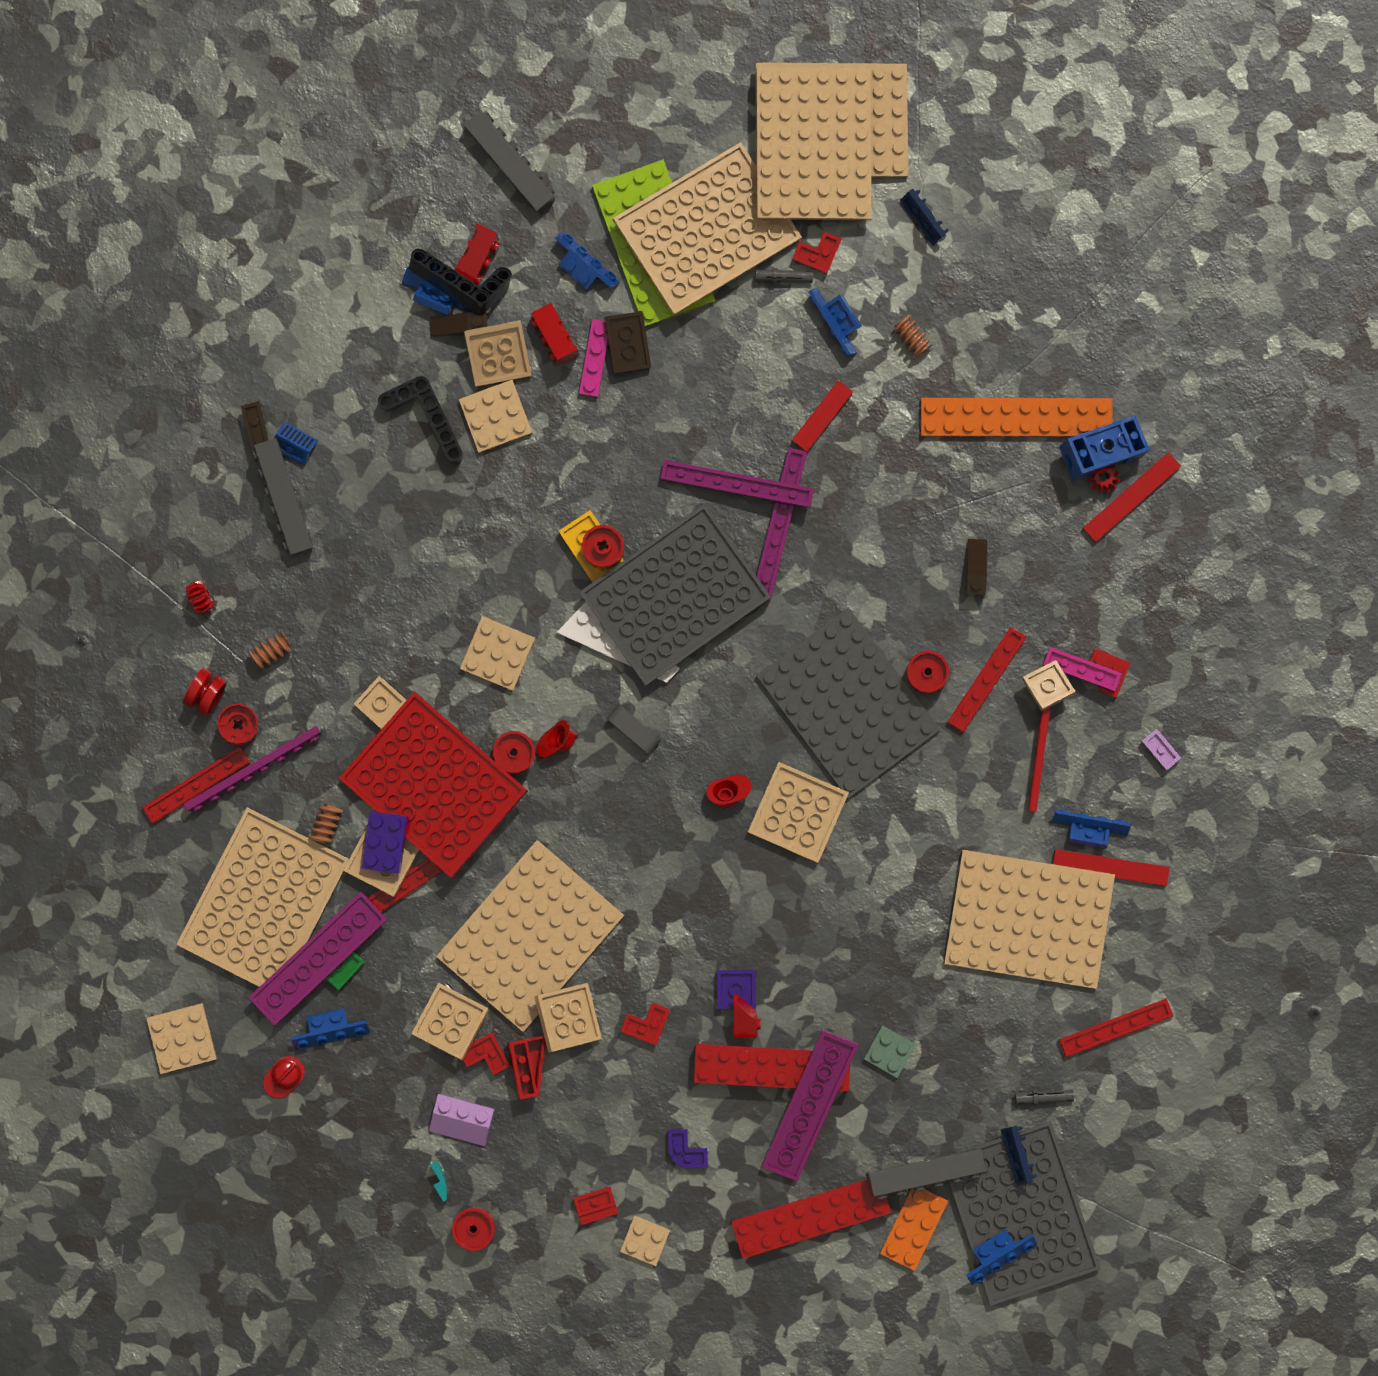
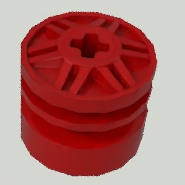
[217,703,259,746]

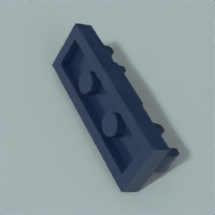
[900,189,949,246]
[1000,1126,1037,1186]

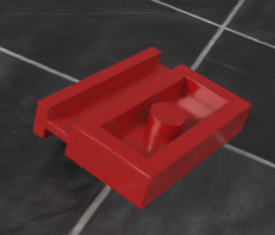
[573,1187,618,1225]

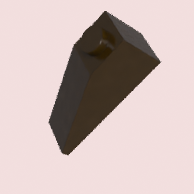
[430,312,488,337]
[965,539,987,597]

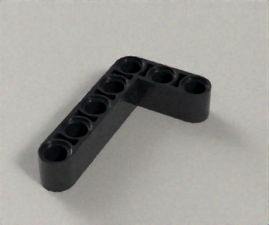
[409,248,512,315]
[378,376,463,464]

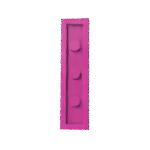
[579,319,608,398]
[1043,647,1123,691]

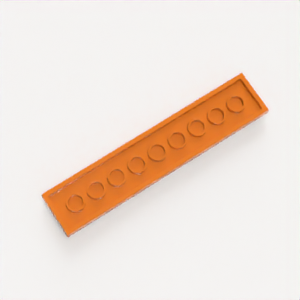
[921,398,1112,437]

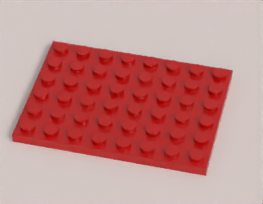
[339,691,528,878]

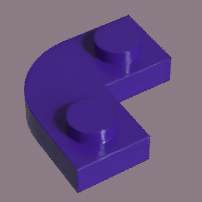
[668,1129,708,1168]

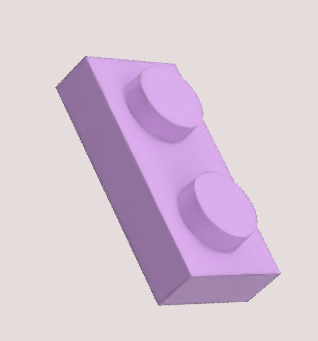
[1141,729,1181,771]

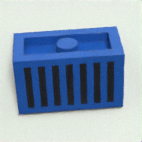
[274,422,318,465]

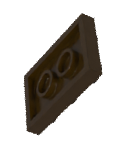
[604,311,651,374]

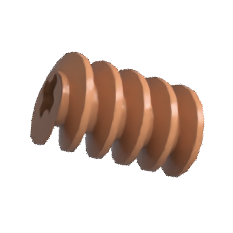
[894,314,933,357]
[248,630,291,669]
[308,803,344,845]

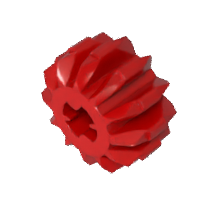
[1087,465,1120,493]
[186,580,214,614]

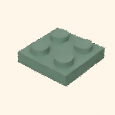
[864,1025,916,1078]

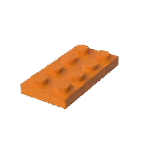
[880,1188,948,1271]

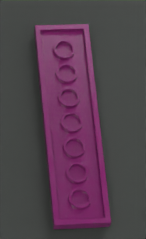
[248,891,388,1026]
[762,1029,858,1181]

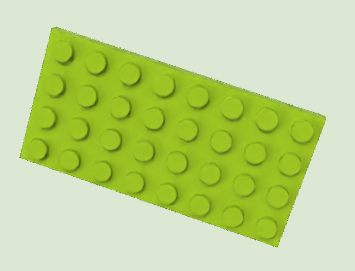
[592,159,715,327]

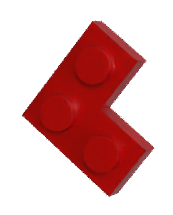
[792,231,842,274]
[1090,648,1131,698]
[620,1002,670,1045]
[463,1032,511,1075]

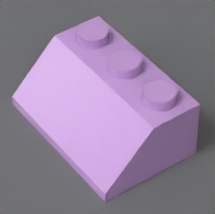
[429,1094,495,1146]

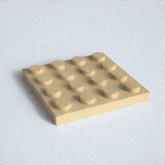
[748,762,849,863]

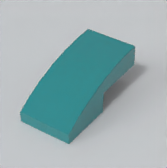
[430,1160,448,1202]

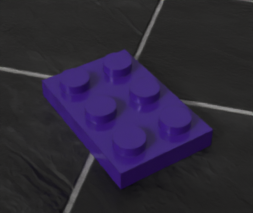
[362,811,408,874]

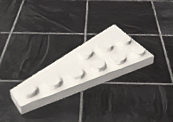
[557,602,680,683]

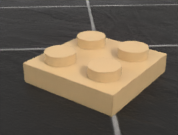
[1022,660,1075,711]
[354,676,406,729]
[620,1215,670,1266]

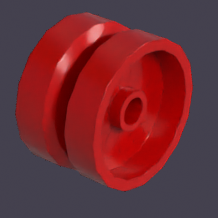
[582,525,624,570]
[906,650,949,694]
[183,667,228,717]
[492,731,535,774]
[452,1207,496,1251]

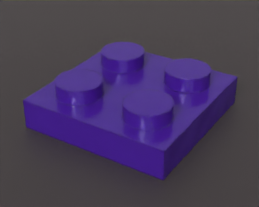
[717,970,756,1009]

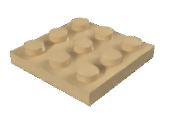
[464,320,532,387]
[459,380,532,453]
[460,616,535,691]
[343,825,420,898]
[411,983,490,1061]
[534,983,602,1053]
[146,1003,217,1074]

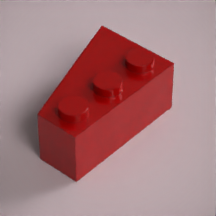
[455,223,500,286]
[530,303,579,366]
[507,1036,546,1100]

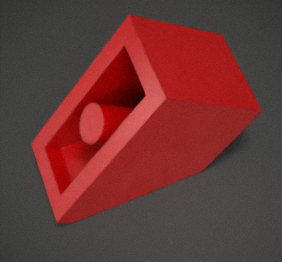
[733,994,761,1038]

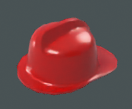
[536,720,578,758]
[706,774,752,808]
[263,1056,305,1098]

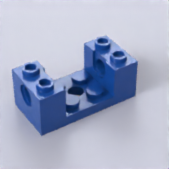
[1059,415,1150,482]

